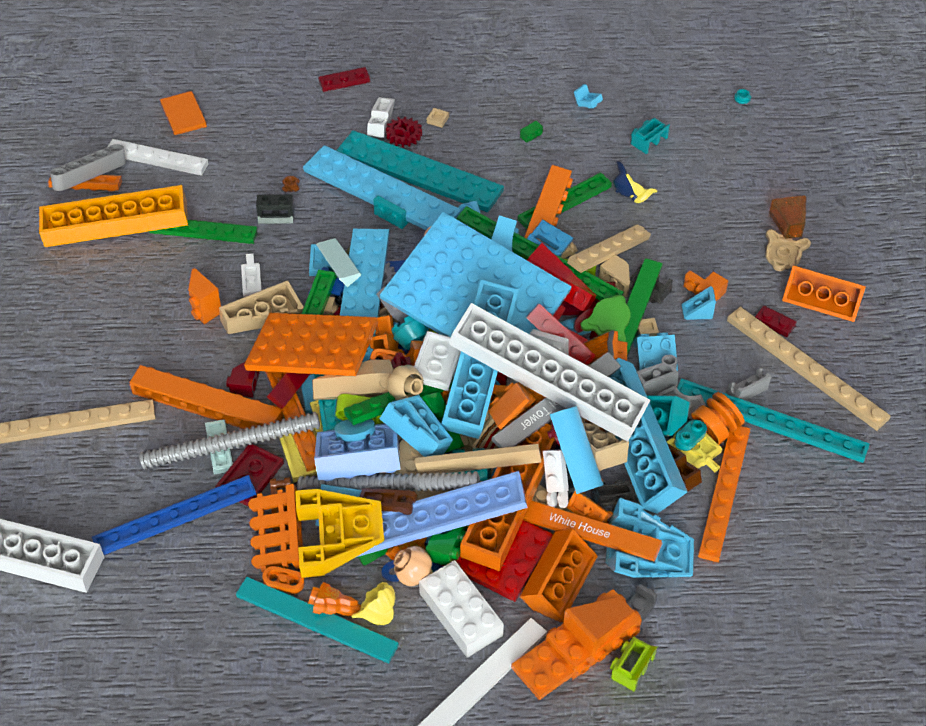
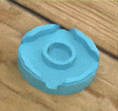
[334,419,375,442]

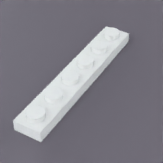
[108,139,208,176]

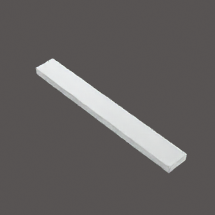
[418,618,547,726]

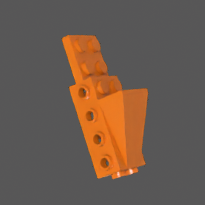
[511,589,642,700]

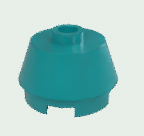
[391,316,429,350]

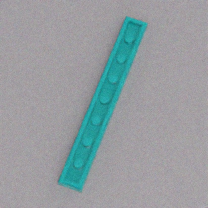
[236,577,399,664]

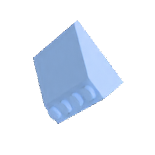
[314,423,401,481]

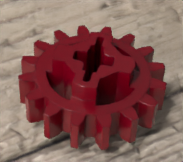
[386,116,422,148]

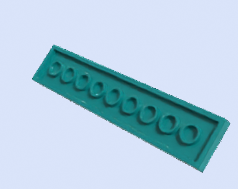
[336,130,504,213]

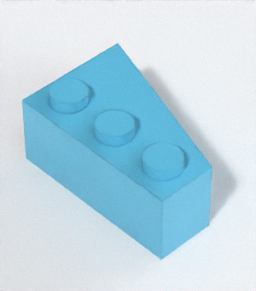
[379,395,453,457]

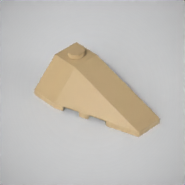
[312,360,393,400]

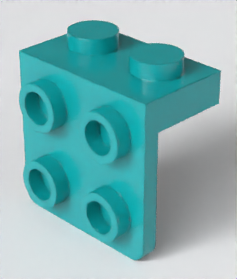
[373,195,409,229]

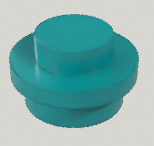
[734,89,751,104]

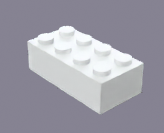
[419,560,503,658]

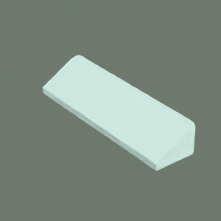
[316,238,361,287]

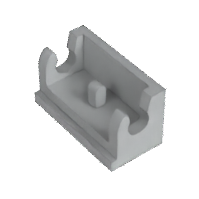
[726,368,771,401]

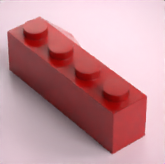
[527,243,597,312]

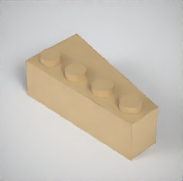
[549,417,629,471]

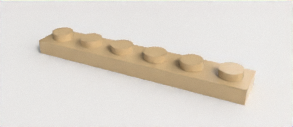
[567,224,651,273]

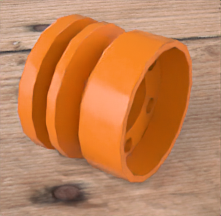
[691,392,745,445]

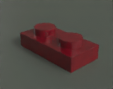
[755,305,797,338]

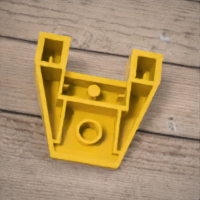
[295,489,384,578]

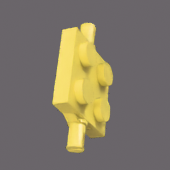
[667,428,722,473]

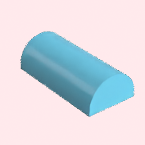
[550,406,604,494]

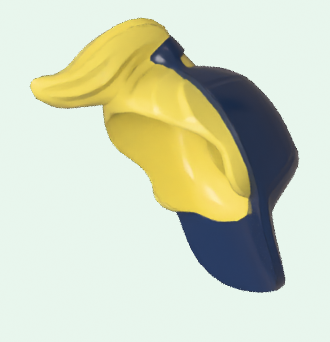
[613,161,657,203]

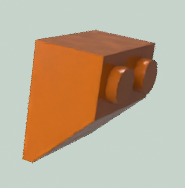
[188,268,221,325]
[488,382,537,430]

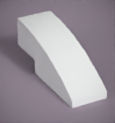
[367,97,395,138]

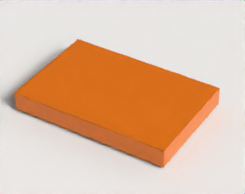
[160,91,207,135]

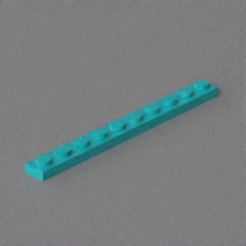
[677,378,870,463]

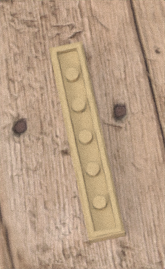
[415,444,541,475]

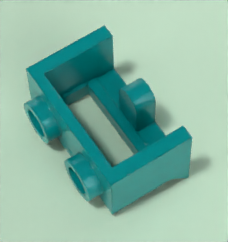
[631,118,670,154]

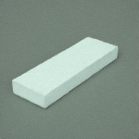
[205,419,233,474]

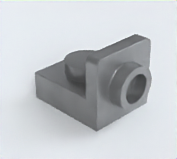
[627,584,657,623]

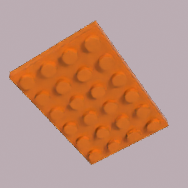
[244,313,378,376]

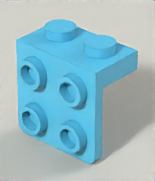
[633,333,678,371]

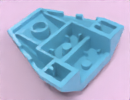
[606,498,694,578]

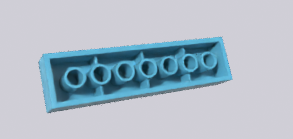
[441,280,519,439]
[609,358,688,514]

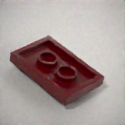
[215,444,284,507]

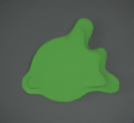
[581,295,631,342]

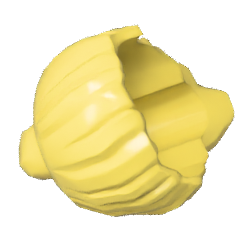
[351,582,395,625]

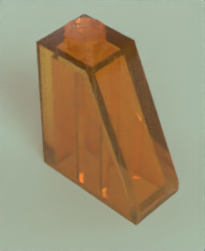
[769,195,806,239]

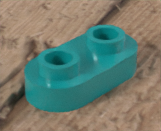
[674,419,707,451]

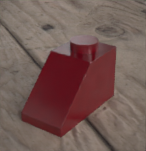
[226,361,260,398]

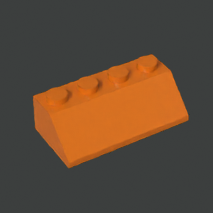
[782,265,866,322]
[520,529,598,622]

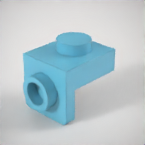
[574,84,603,108]

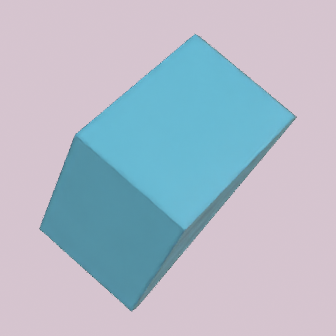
[682,286,716,320]

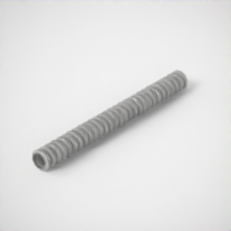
[139,412,320,470]
[297,471,480,491]

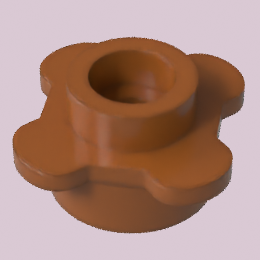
[282,176,300,192]

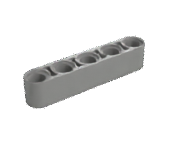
[50,144,126,191]

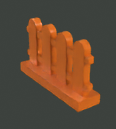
[248,484,303,572]

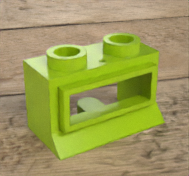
[610,636,658,691]

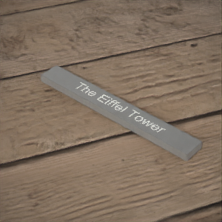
[491,352,621,448]

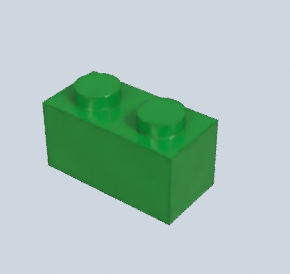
[520,121,543,143]

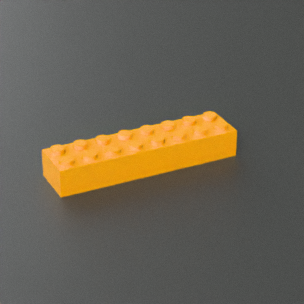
[39,185,188,247]

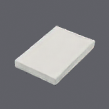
[410,331,461,391]

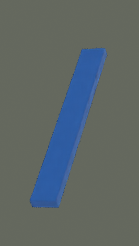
[92,475,257,555]

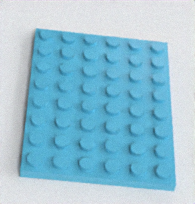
[380,212,571,337]

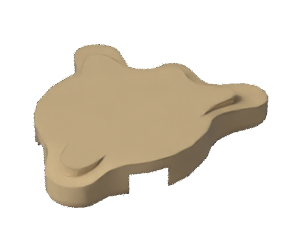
[765,229,811,271]

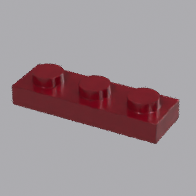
[318,67,370,92]

